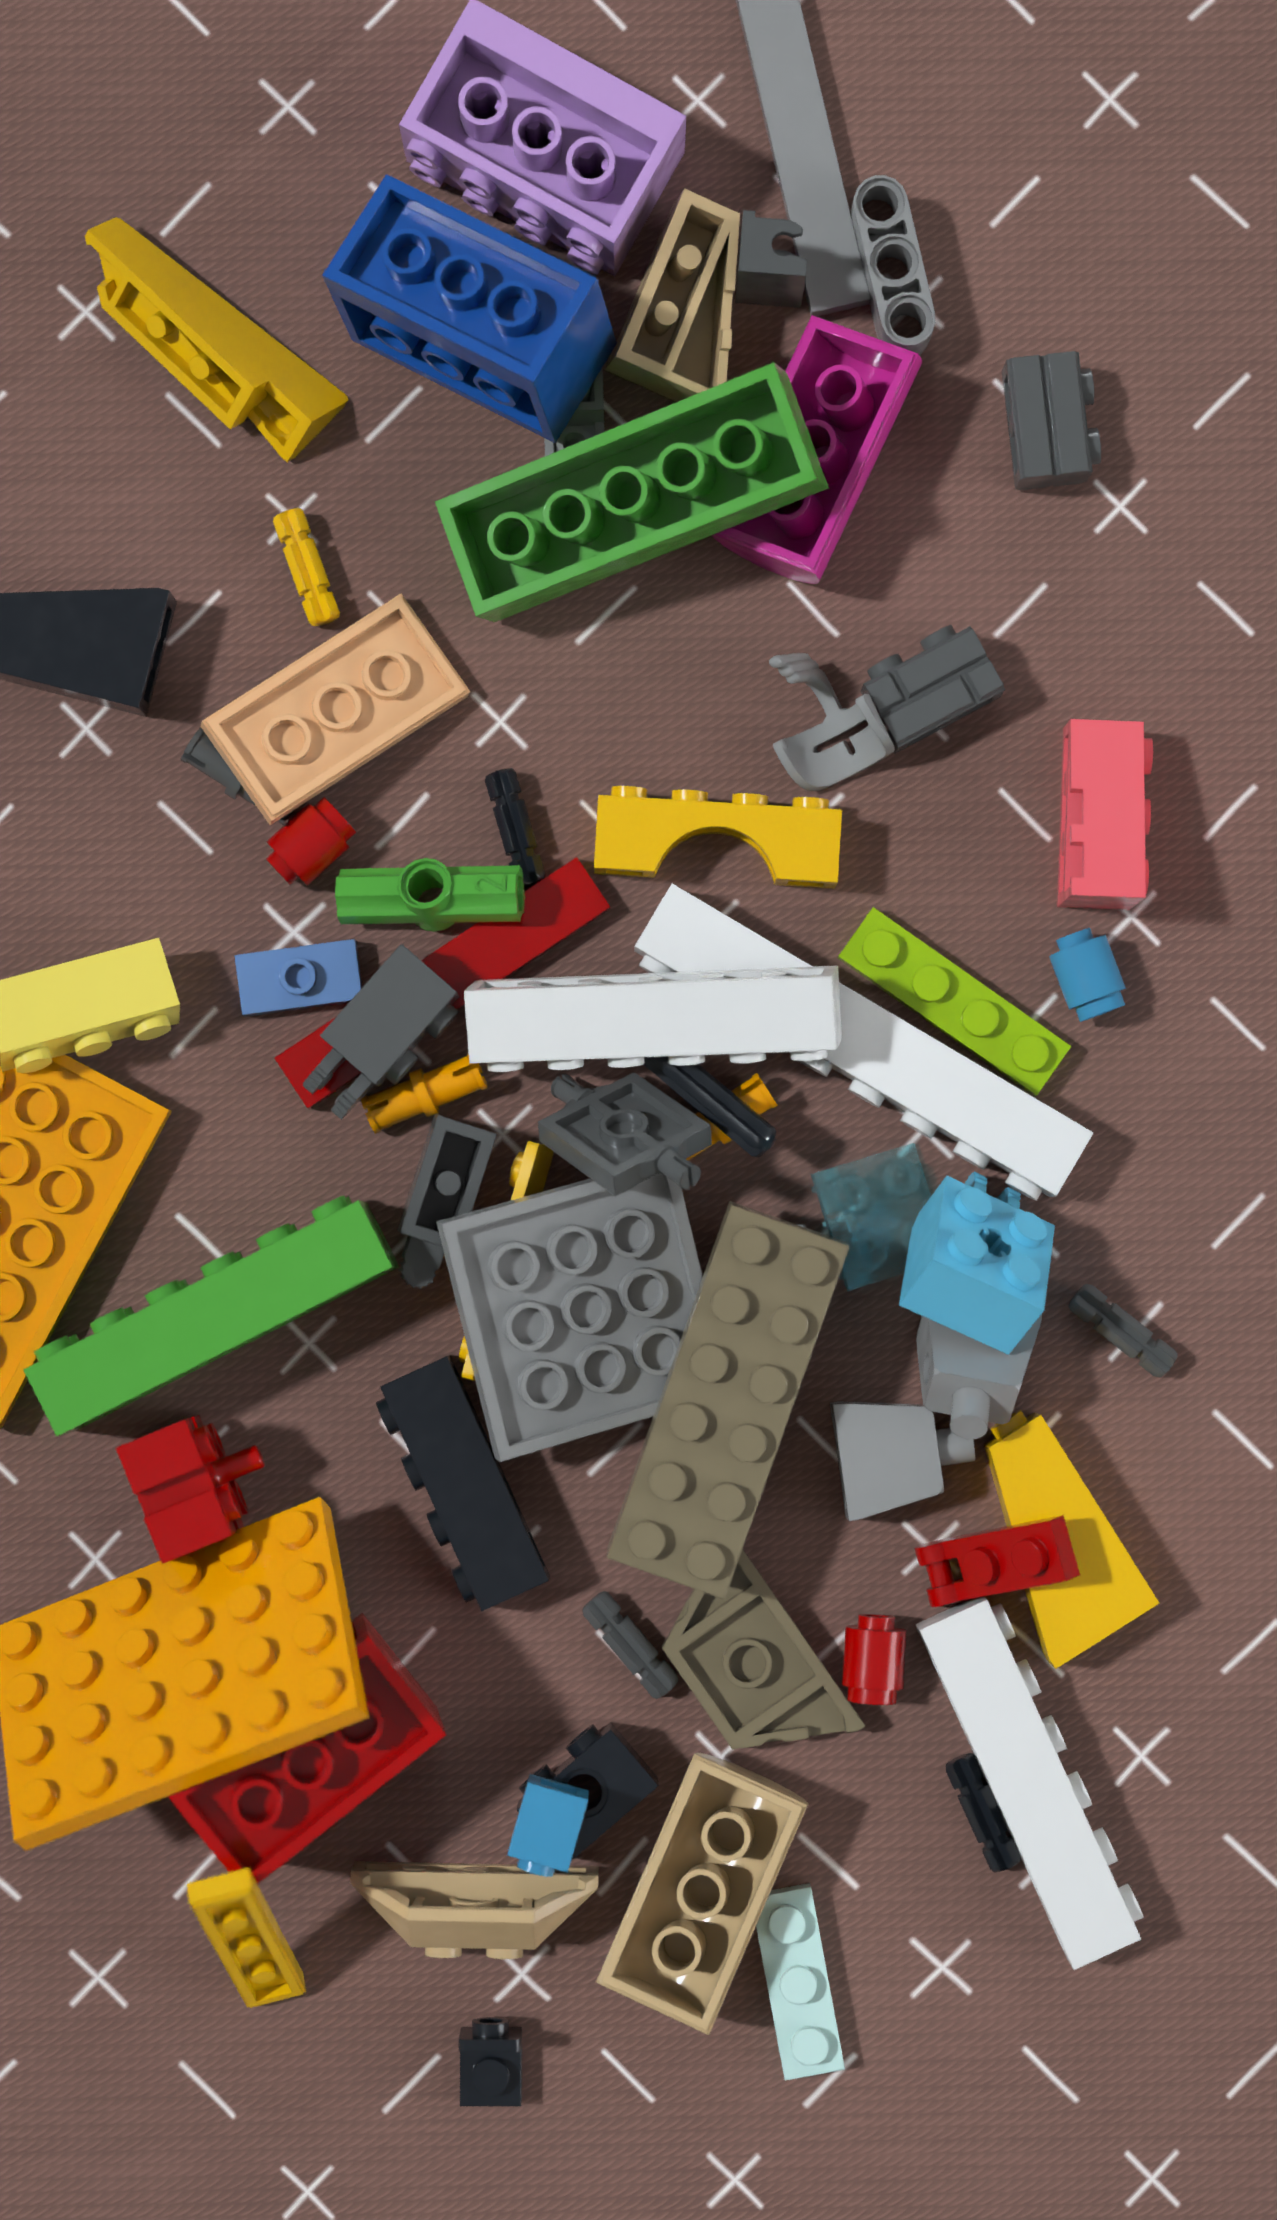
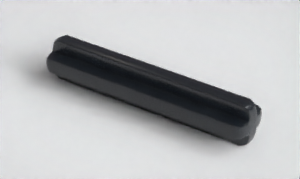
[643,1056,776,1157]

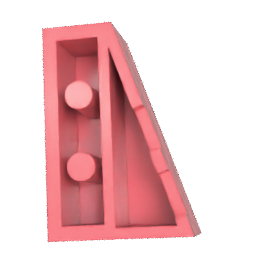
[1057,719,1153,910]

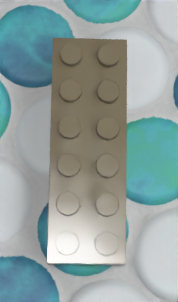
[607,1201,850,1599]

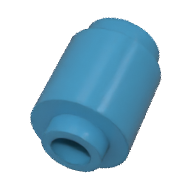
[1049,928,1126,1022]

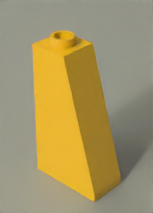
[984,1410,1160,1669]

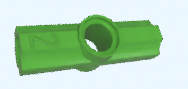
[335,858,525,932]

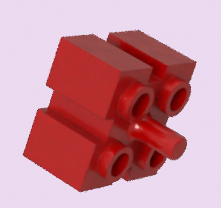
[115,1415,265,1564]

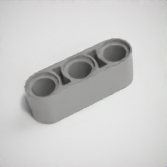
[850,175,935,355]

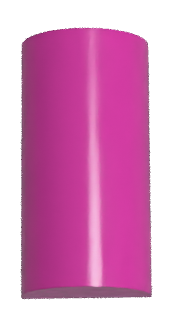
[711,315,922,584]

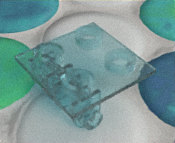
[811,1143,931,1291]

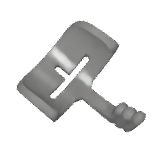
[769,653,895,791]

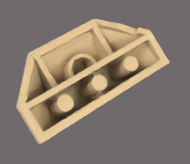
[351,1861,599,1959]

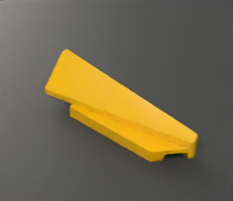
[85,217,348,462]

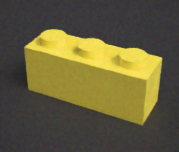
[0,938,180,1073]

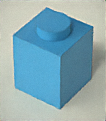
[507,1774,589,1877]

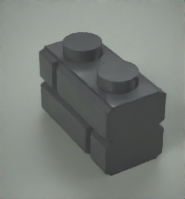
[1002,351,1101,490]
[861,625,1005,754]

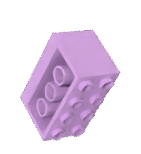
[399,0,686,276]

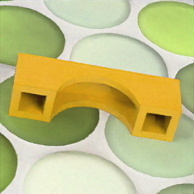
[594,786,842,889]

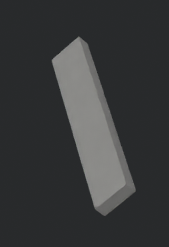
[736,0,871,317]

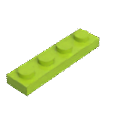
[837,907,1071,1097]

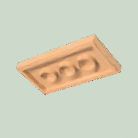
[200,594,470,825]

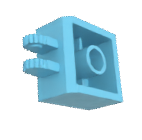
[899,1171,1055,1355]

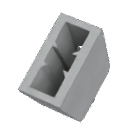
[916,1315,1042,1439]
[830,1401,975,1521]

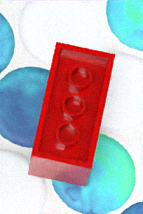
[168,1613,446,1885]

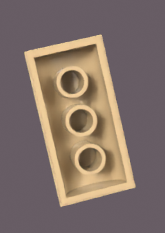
[596,1753,808,2035]

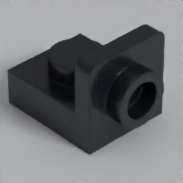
[459,2017,522,2106]

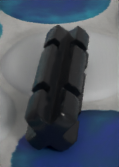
[485,768,546,887]
[946,1753,1021,1873]

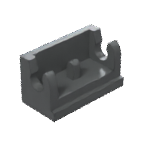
[735,210,807,308]

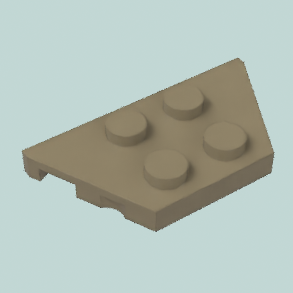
[662,1549,865,1750]

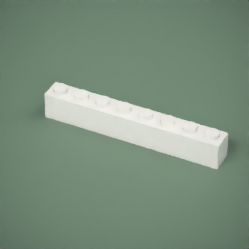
[634,884,1093,1201]

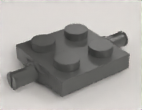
[538,1072,712,1196]

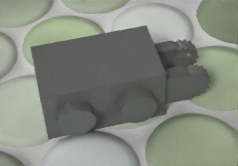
[302,943,460,1120]
[397,1114,497,1289]

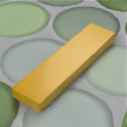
[186,1868,306,2008]

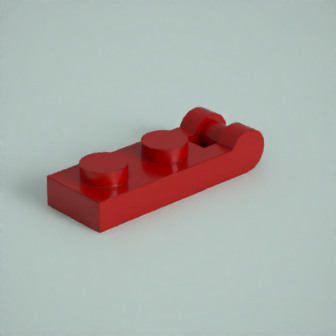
[914,1515,1080,1607]

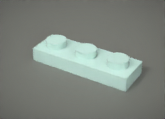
[756,1883,845,2081]

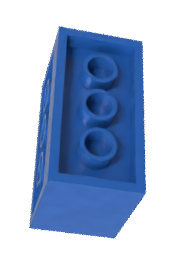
[322,174,617,443]

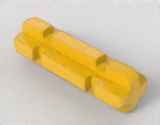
[273,508,340,626]

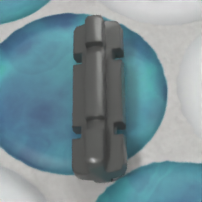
[1068,1284,1178,1378]
[582,1591,679,1699]

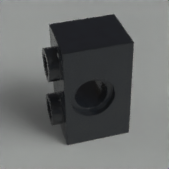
[517,1722,659,1861]

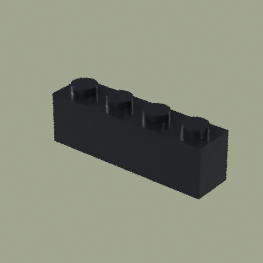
[376,1355,550,1611]

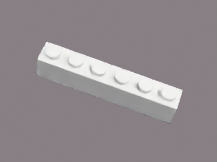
[464,966,842,1072]
[915,1597,1144,1970]

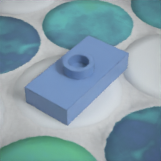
[234,939,362,1017]

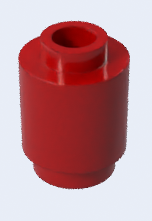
[266,797,357,886]
[842,1614,907,1705]

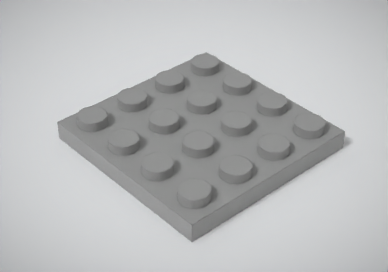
[436,1174,703,1462]

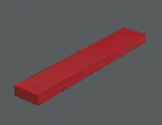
[274,857,611,1109]

